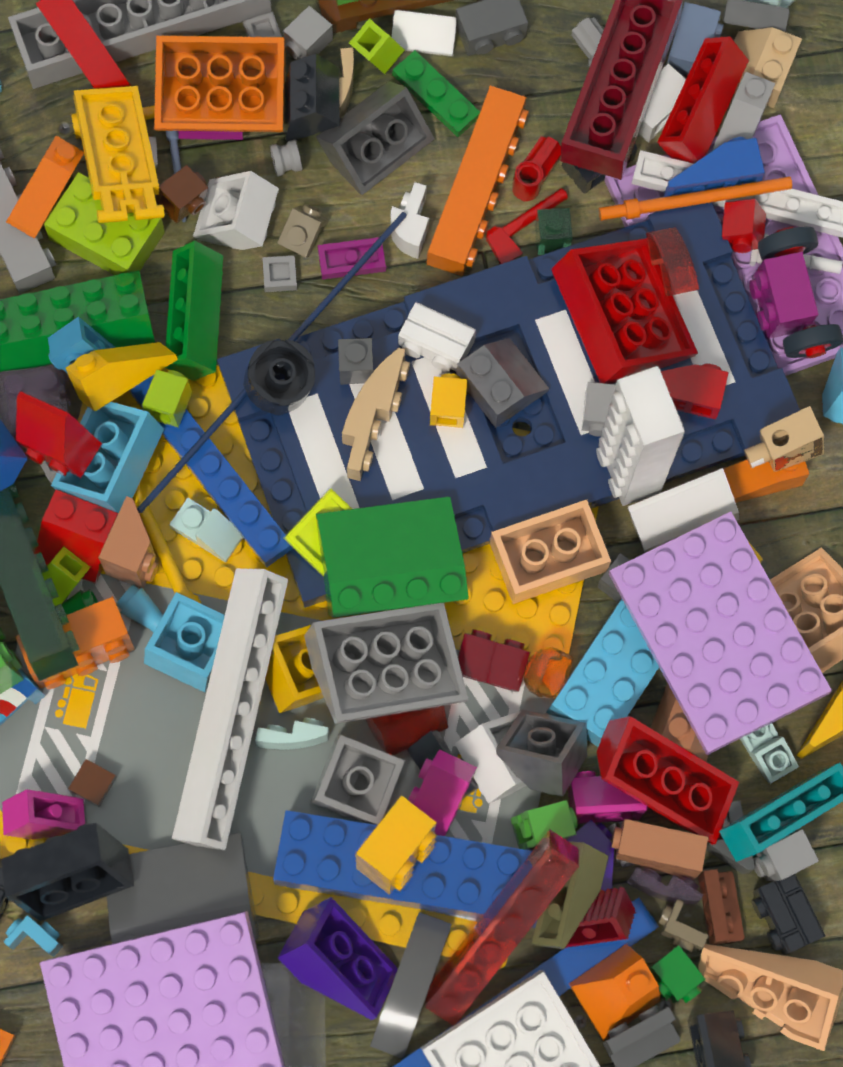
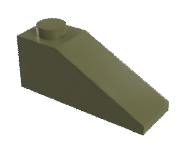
[531,840,608,949]

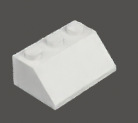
[628,468,739,553]

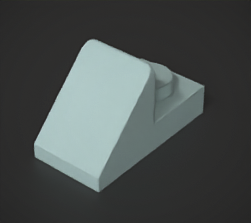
[169,498,243,563]

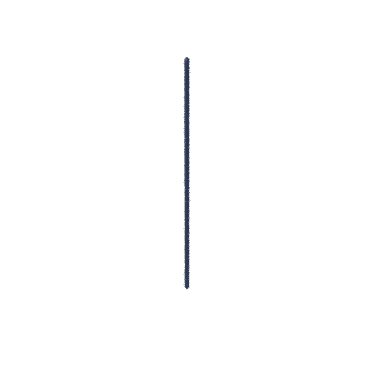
[137,212,407,513]

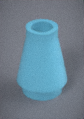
[116,584,164,633]

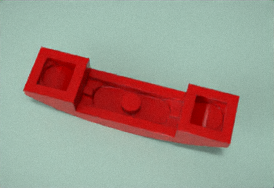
[35,0,131,89]

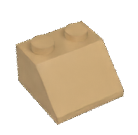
[734,27,802,108]

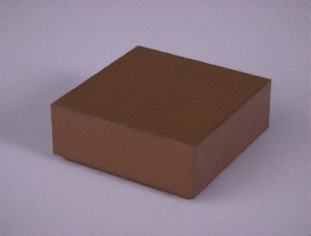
[68,759,117,807]

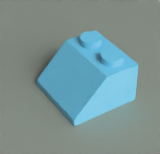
[144,592,225,692]

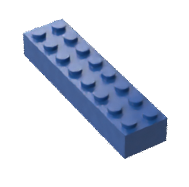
[273,810,553,928]

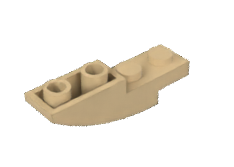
[342,348,410,481]

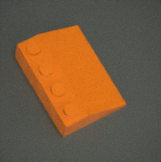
[154,36,286,132]

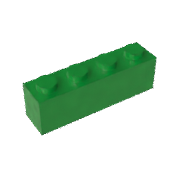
[165,241,223,381]

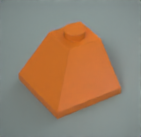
[569,944,661,1041]

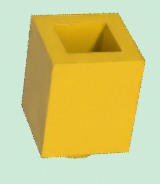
[430,374,467,428]

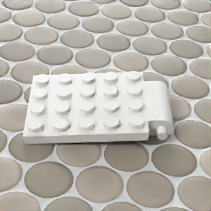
[420,970,600,1067]

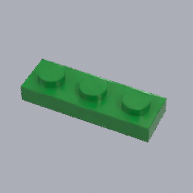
[392,50,480,137]

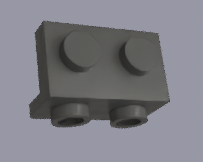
[602,1005,680,1067]

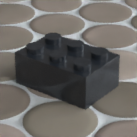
[1,822,134,922]

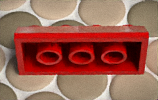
[596,716,739,845]

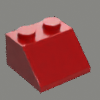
[16,391,102,478]
[33,490,118,584]

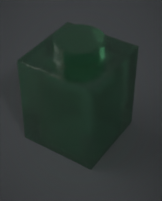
[535,208,573,255]

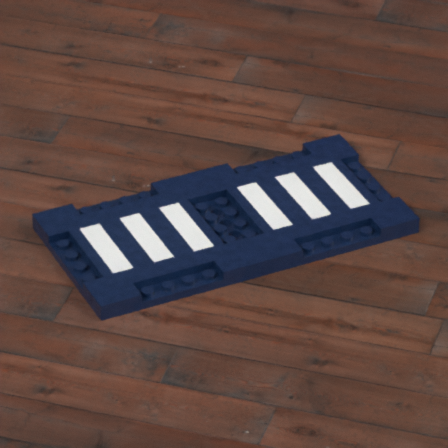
[217,203,800,608]

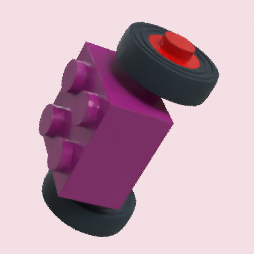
[749,226,843,358]

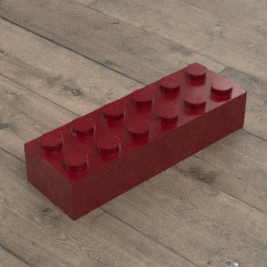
[560,0,683,180]

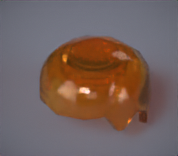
[524,647,573,698]

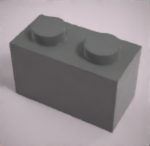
[455,0,528,56]

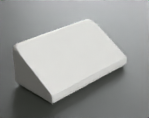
[392,10,457,56]

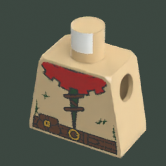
[744,406,824,472]

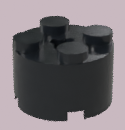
[243,339,315,416]

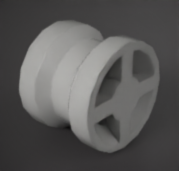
[270,140,302,176]

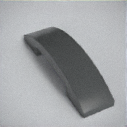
[370,912,452,1059]

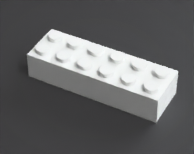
[596,366,685,506]

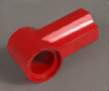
[512,136,561,201]

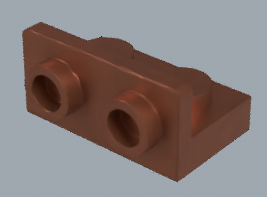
[698,869,744,945]

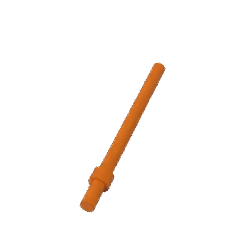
[599,176,792,221]

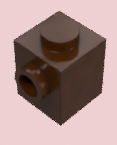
[155,165,209,224]

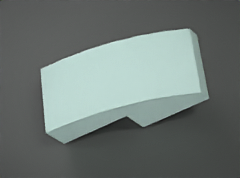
[255,718,329,750]
[740,723,799,784]

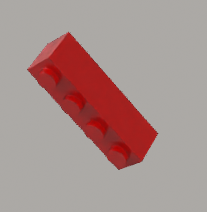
[657,37,749,164]

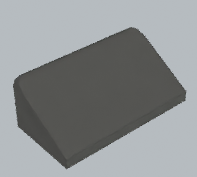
[722,0,790,32]

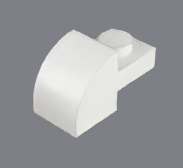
[390,182,429,259]

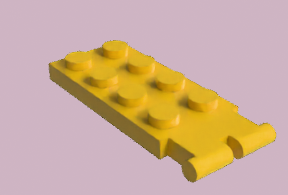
[74,86,164,223]

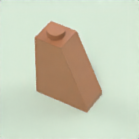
[611,819,708,880]

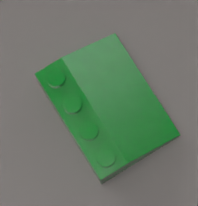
[316,497,469,618]

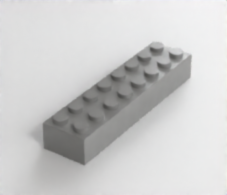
[8,0,271,89]

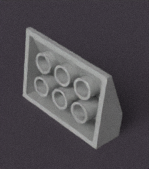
[304,603,469,724]

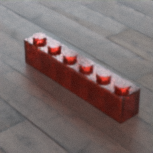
[425,829,579,1026]

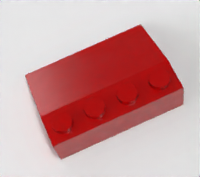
[551,238,698,384]

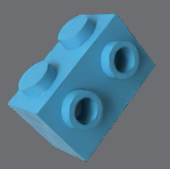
[48,317,116,373]

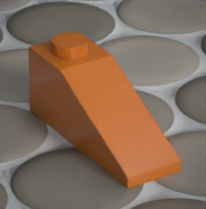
[6,136,84,239]
[723,460,809,503]

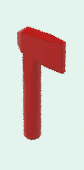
[486,188,568,264]

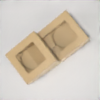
[339,48,354,118]

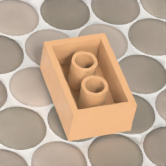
[490,500,611,604]

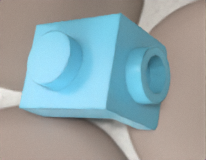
[4,915,63,957]

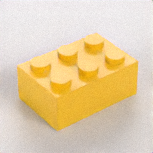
[356,795,437,895]

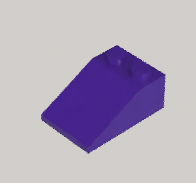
[278,897,398,1020]

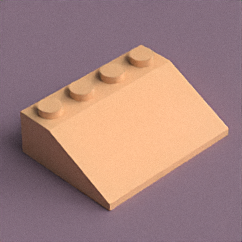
[770,547,843,673]

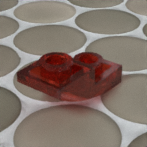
[646,227,700,296]

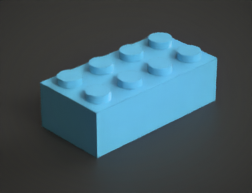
[546,599,659,747]

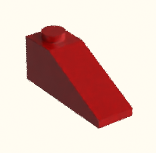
[660,363,729,420]

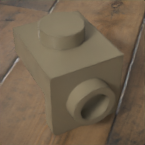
[277,204,328,257]
[658,899,708,953]

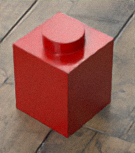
[722,199,766,253]

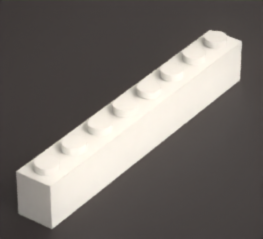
[172,568,288,850]

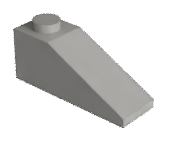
[712,71,775,151]

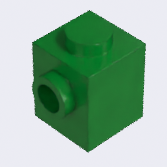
[649,945,705,1003]

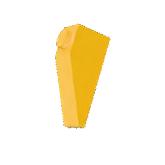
[65,342,178,412]

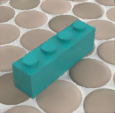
[719,762,843,862]

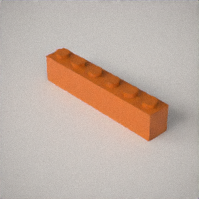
[427,85,529,277]

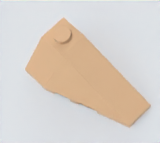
[698,944,843,1051]

